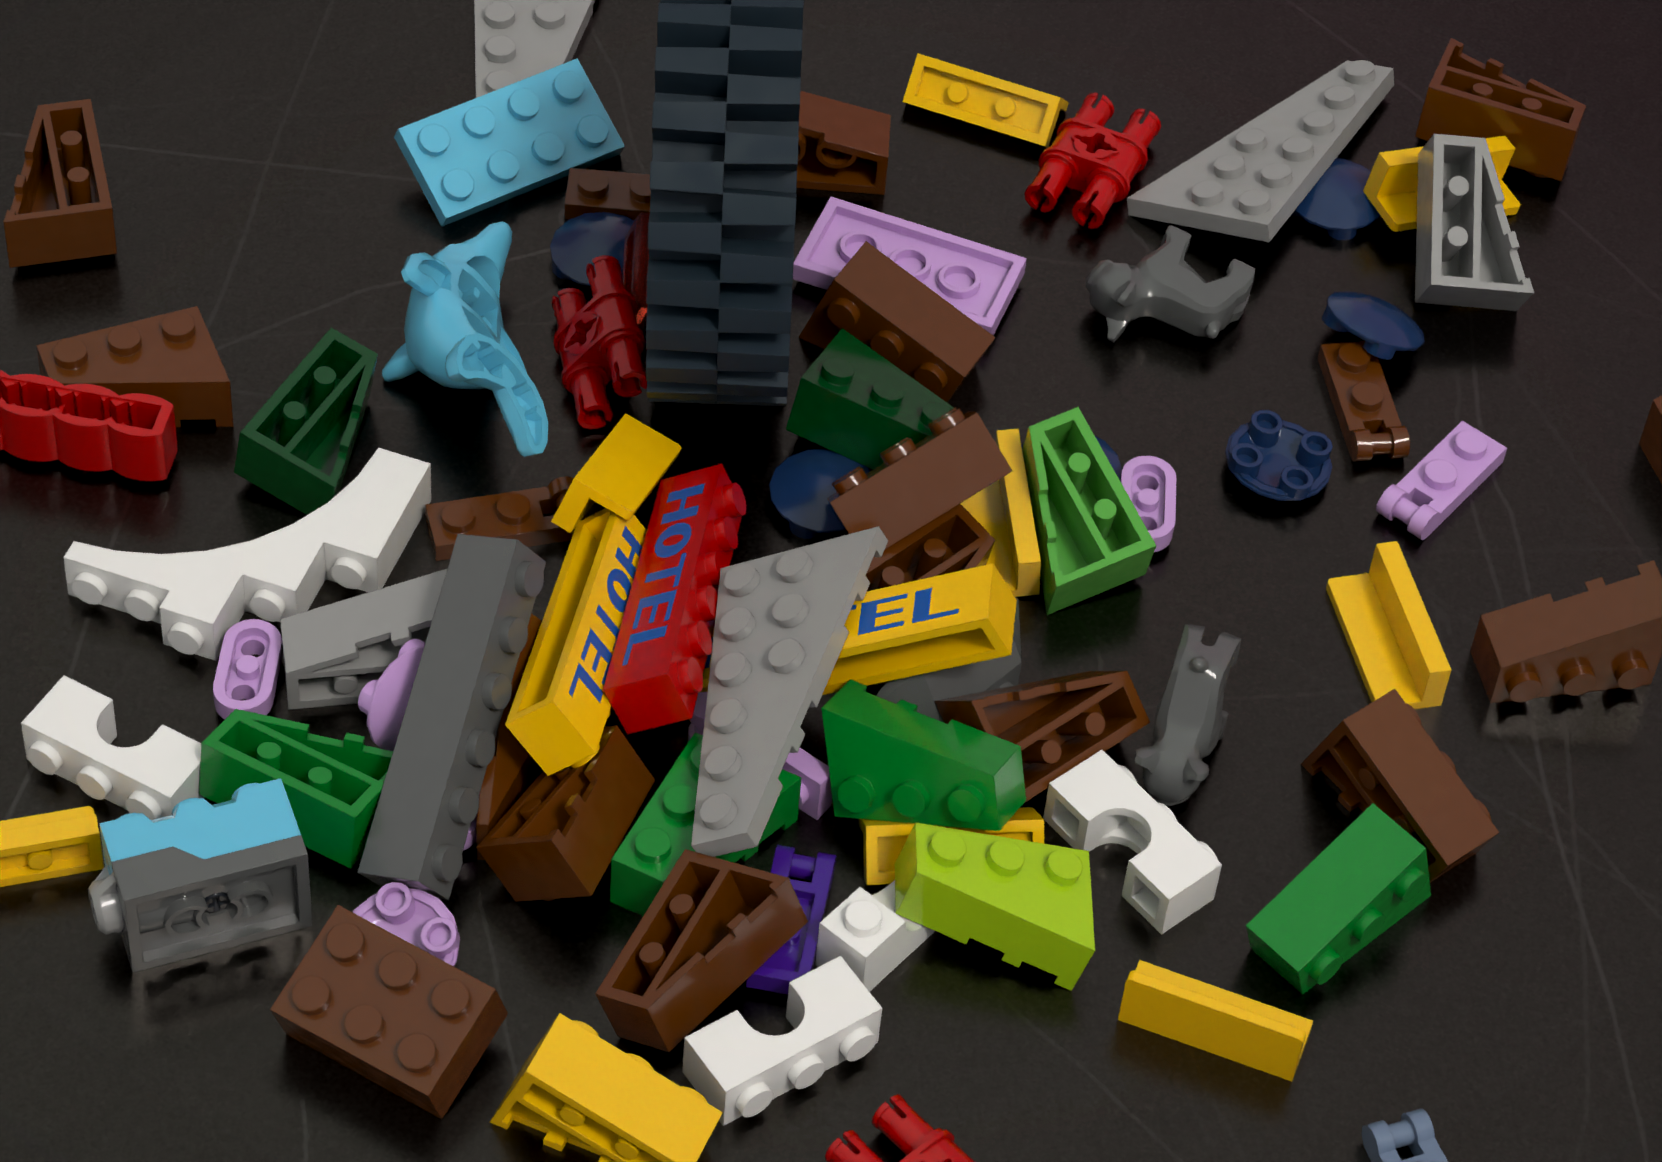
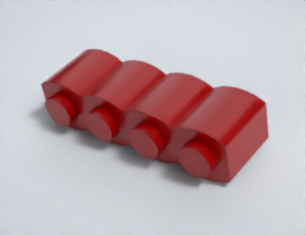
[0,370,178,481]

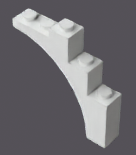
[63,448,431,661]

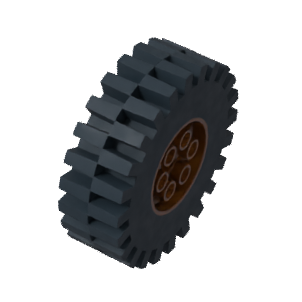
[646,0,804,406]

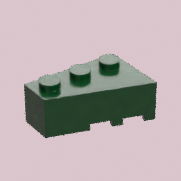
[234,327,378,515]
[786,328,954,469]

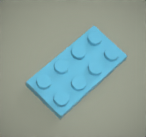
[394,58,625,226]

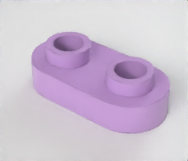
[1120,456,1176,552]
[213,619,283,719]

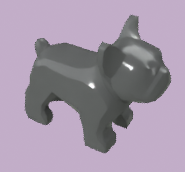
[1086,225,1255,343]
[1134,624,1241,806]

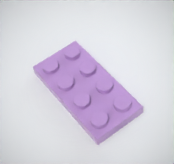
[793,197,1027,335]

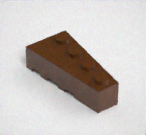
[796,91,891,195]

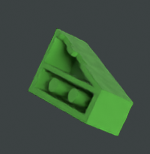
[1022,407,1156,615]

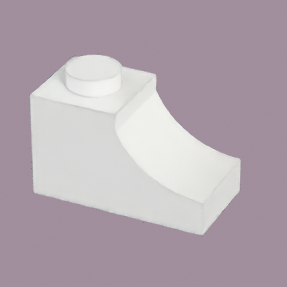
[815,880,935,992]

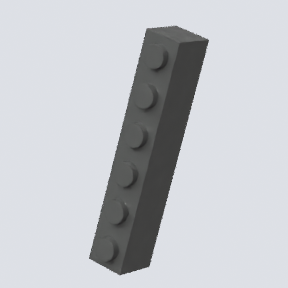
[357,534,546,900]

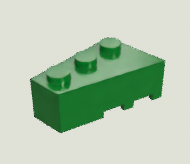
[821,679,1026,831]
[199,709,393,869]
[610,732,802,916]
[1246,803,1431,995]

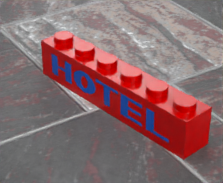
[603,464,746,734]

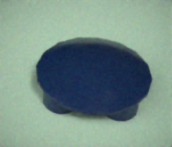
[1291,158,1380,240]
[550,212,649,291]
[1322,291,1425,360]
[1225,410,1333,501]
[769,449,871,539]

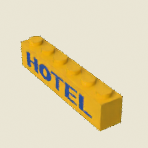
[505,508,647,776]
[689,563,1017,722]

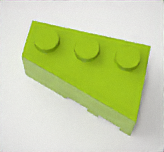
[894,823,1095,991]

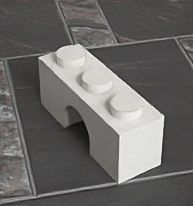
[21,675,205,820]
[1043,750,1222,935]
[682,956,882,1126]

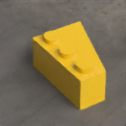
[490,1013,723,1162]

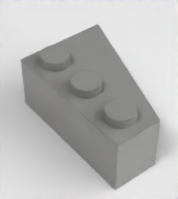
[1415,134,1534,311]
[280,569,447,710]

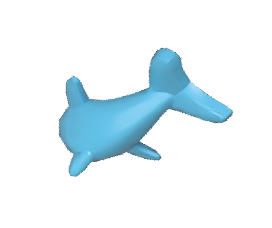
[382,221,548,457]

